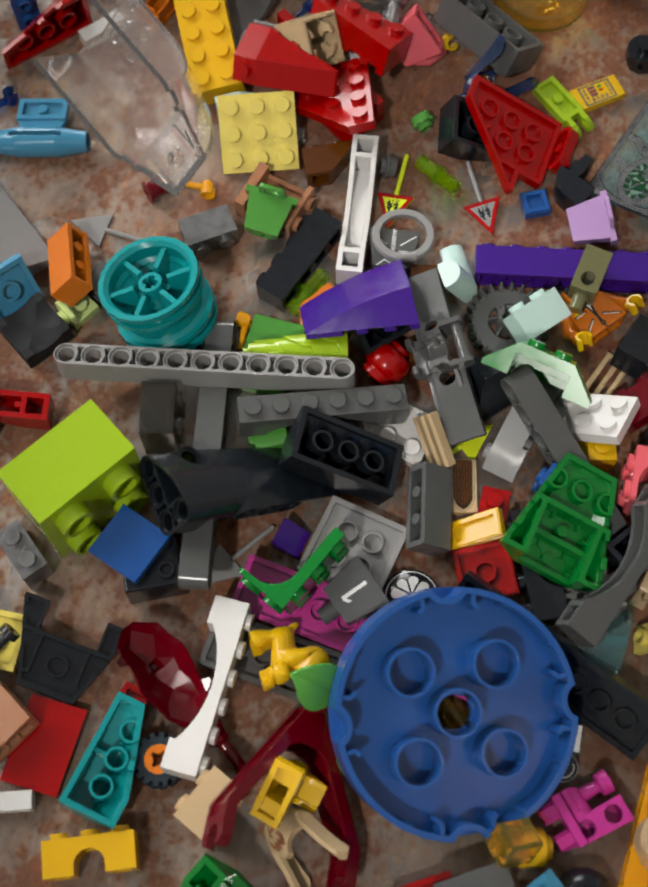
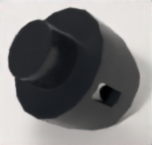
[625,35,648,74]

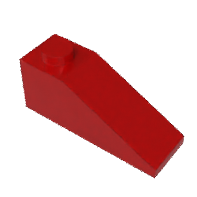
[0,389,55,430]

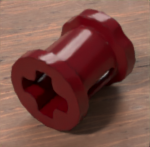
[141,171,175,203]

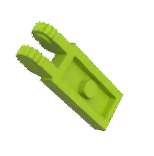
[532,76,594,139]

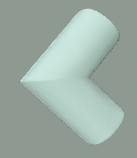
[437,245,477,303]

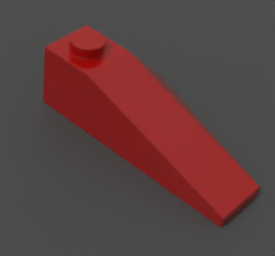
[1,0,93,70]
[233,22,338,98]

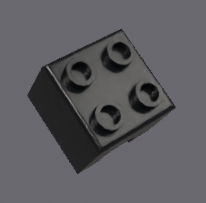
[123,534,188,604]

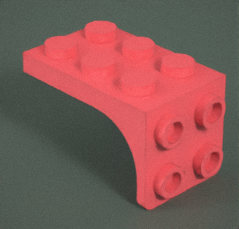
[617,445,648,516]

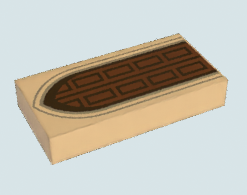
[448,459,478,516]

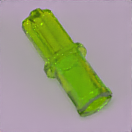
[414,154,461,195]
[286,268,329,317]

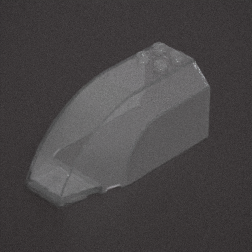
[33,0,214,196]

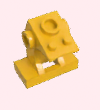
[249,756,328,829]

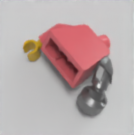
[382,0,458,67]

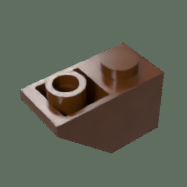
[301,140,352,187]

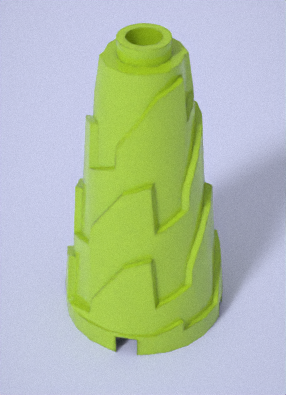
[242,331,348,377]

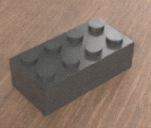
[433,0,545,77]

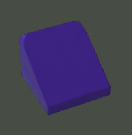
[272,518,311,559]

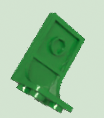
[238,527,350,615]

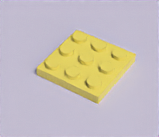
[217,91,300,174]

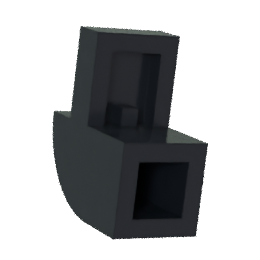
[553,154,595,213]

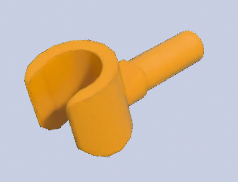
[181,180,216,200]
[235,311,252,350]

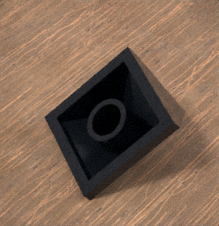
[444,357,512,422]

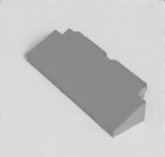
[0,186,49,276]

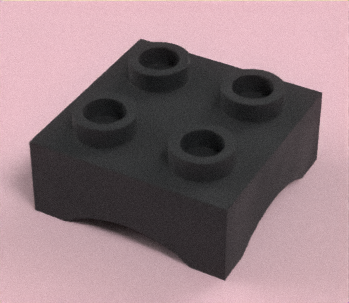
[0,292,74,369]

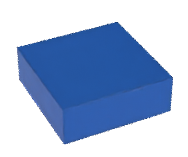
[519,189,551,220]

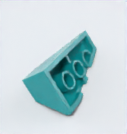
[58,691,146,830]

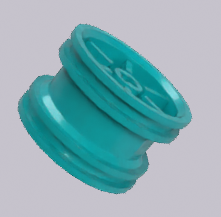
[98,236,218,350]

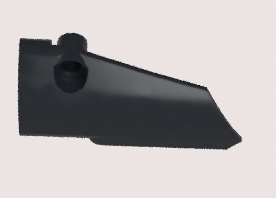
[139,446,339,536]

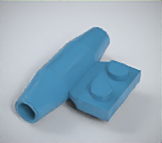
[0,98,91,158]

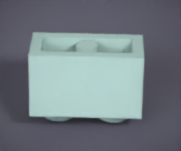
[502,287,572,343]

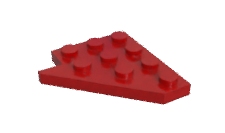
[294,58,376,135]
[465,74,563,195]

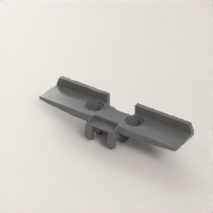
[404,268,487,447]

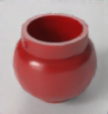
[360,340,410,386]

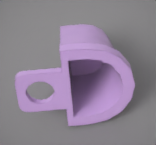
[566,190,618,246]

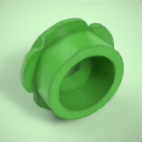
[411,110,435,133]

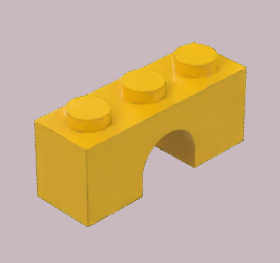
[41,825,141,882]

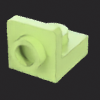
[55,295,100,331]

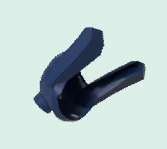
[459,34,537,97]

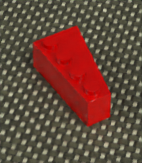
[310,0,412,77]

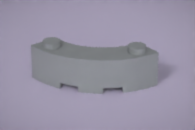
[482,380,562,483]

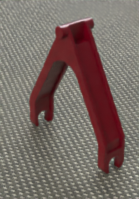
[202,706,360,887]

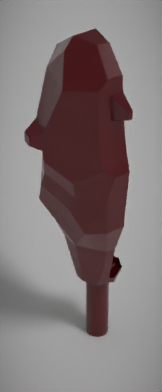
[116,622,246,772]

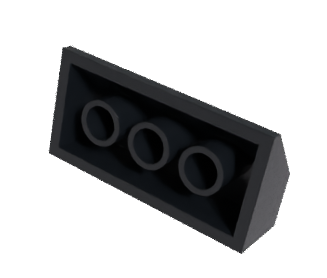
[278,405,404,506]

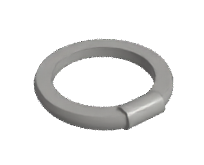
[372,209,435,263]

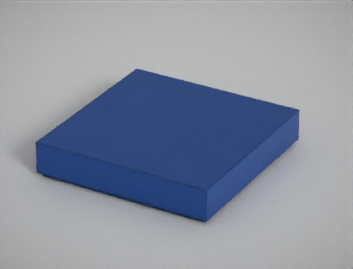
[88,504,171,585]

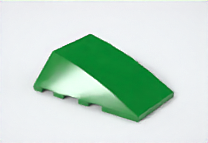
[499,452,618,593]

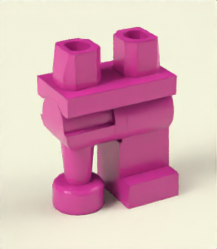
[537,769,634,853]

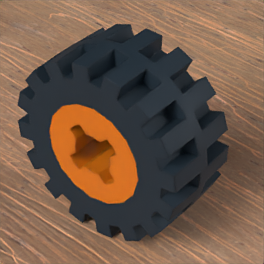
[134,732,183,790]

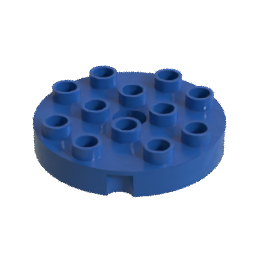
[328,587,579,843]

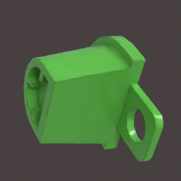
[244,183,298,240]

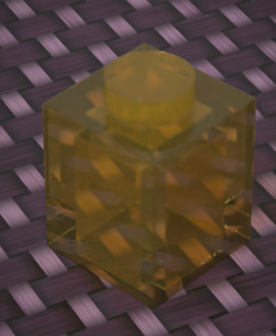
[486,818,544,869]

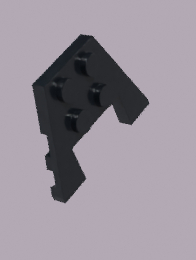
[17,591,124,706]

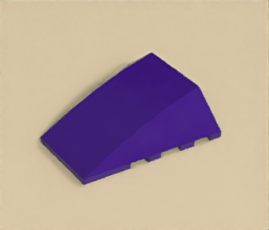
[299,260,420,339]

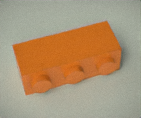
[47,222,93,307]

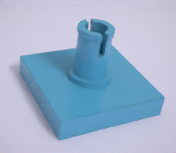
[0,253,46,319]

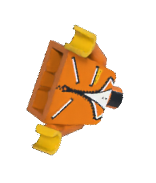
[561,286,645,353]

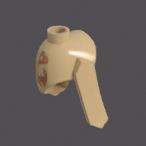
[264,808,349,887]

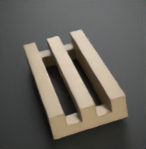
[586,352,627,395]
[413,411,456,467]

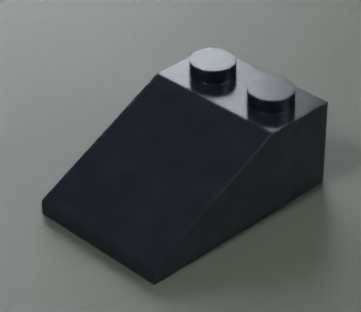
[437,94,491,162]

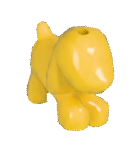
[248,622,330,692]

